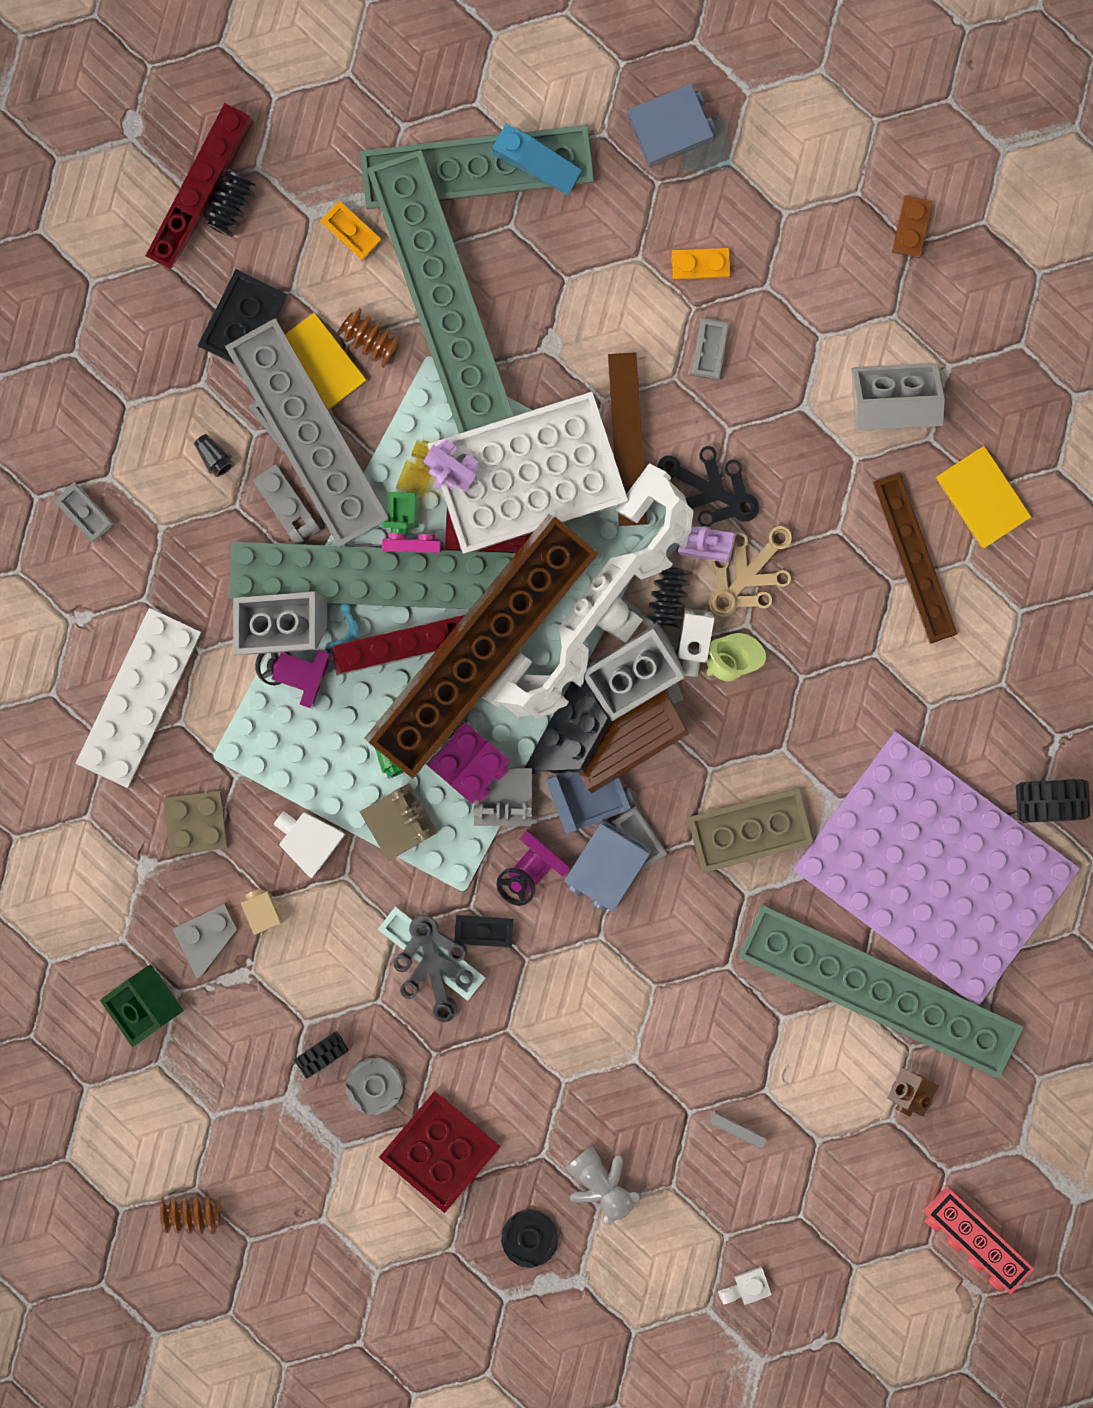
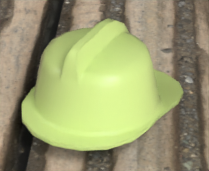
[706,633,766,682]

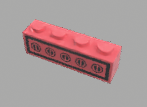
[923,1186,1034,1294]

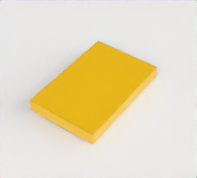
[285,313,367,411]
[935,446,1031,549]

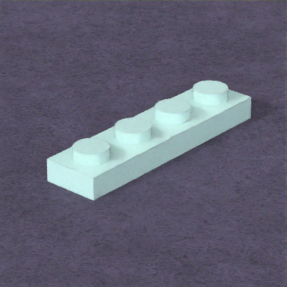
[377,906,486,1001]

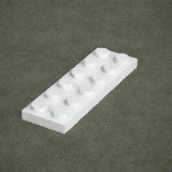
[75,608,202,788]

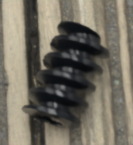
[203,171,256,237]
[646,567,693,629]

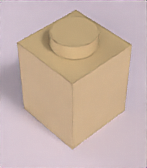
[241,888,283,935]

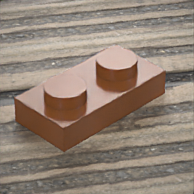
[891,195,933,259]

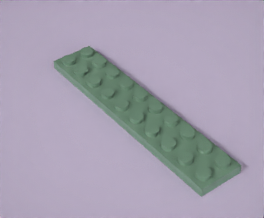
[367,150,514,434]
[229,542,516,609]
[737,905,1023,1079]

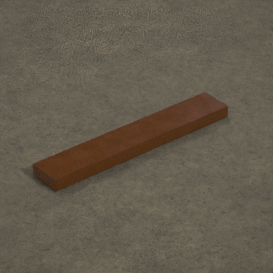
[608,352,648,527]
[873,473,957,644]

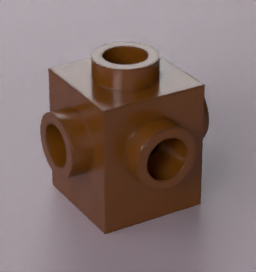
[887,1068,939,1117]

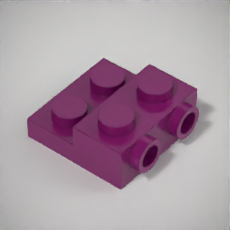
[426,720,510,804]

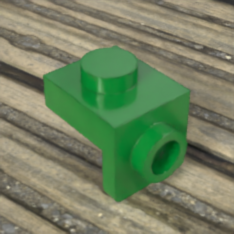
[381,491,419,534]

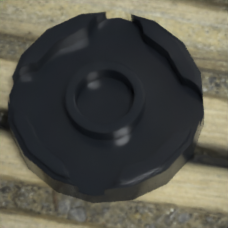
[501,1209,558,1268]

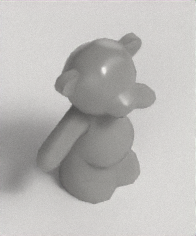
[565,1145,640,1225]

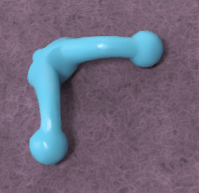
[325,604,360,653]

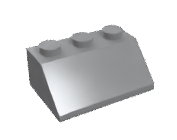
[852,363,945,431]
[233,592,327,656]
[584,622,685,721]

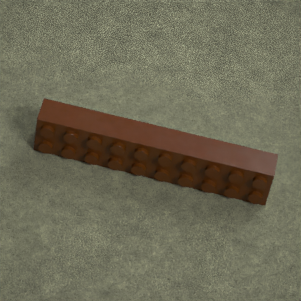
[364,514,599,779]

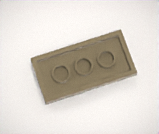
[687,788,814,873]

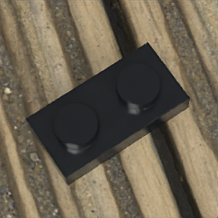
[454,915,514,948]

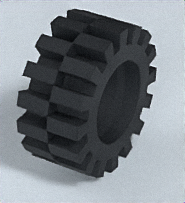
[294,1031,349,1079]

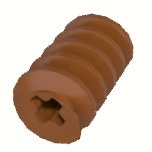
[336,308,400,368]
[160,1196,221,1234]

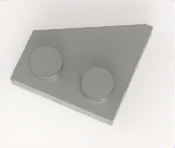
[173,904,238,979]

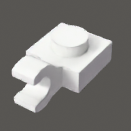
[718,1267,772,1305]

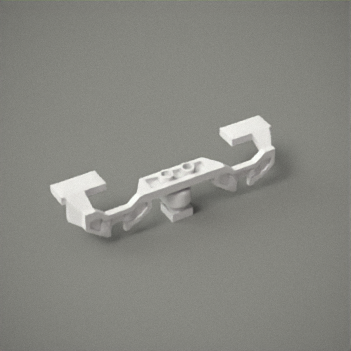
[481,463,693,719]

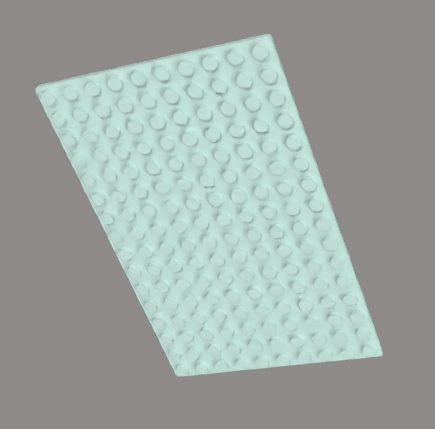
[213,356,677,891]

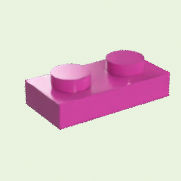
[382,532,441,553]

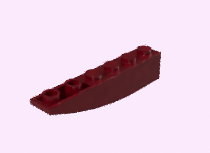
[145,103,253,270]
[330,615,465,676]

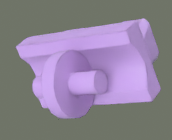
[423,439,479,492]
[678,526,736,563]

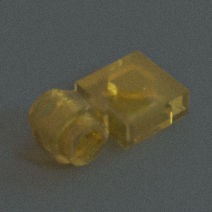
[396,439,432,498]

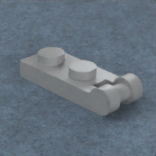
[252,464,321,545]

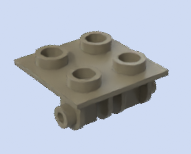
[360,783,438,861]

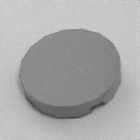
[346,1058,403,1115]

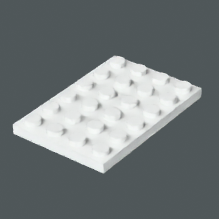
[427,392,628,555]

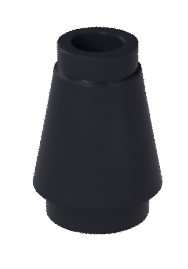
[194,434,234,477]

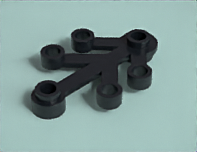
[657,446,759,527]
[393,915,474,1022]

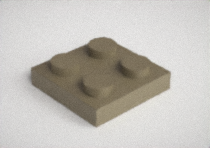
[163,791,228,855]

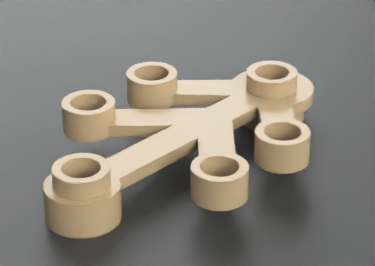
[709,526,792,617]

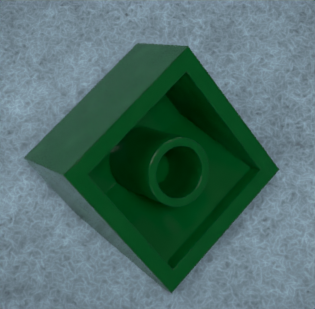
[100,964,183,1047]

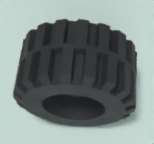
[1016,779,1091,823]

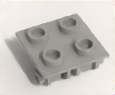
[473,768,532,826]

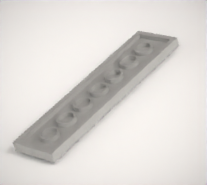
[225,318,389,547]

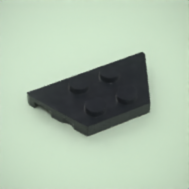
[524,679,612,774]

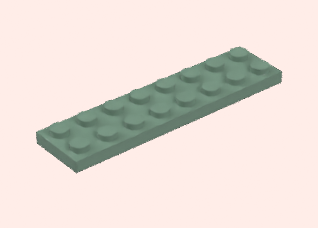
[360,125,594,210]

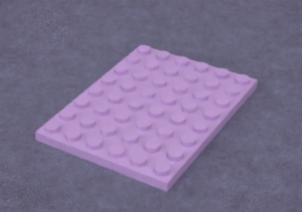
[792,731,1080,1006]

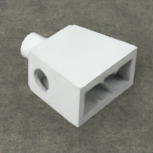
[678,608,714,677]
[273,811,346,878]

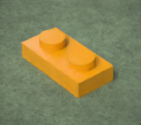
[320,200,382,262]
[671,248,730,281]

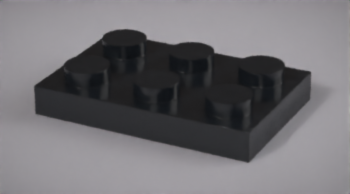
[197,269,288,365]

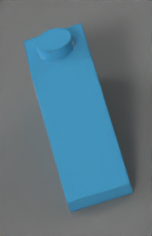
[492,123,582,196]

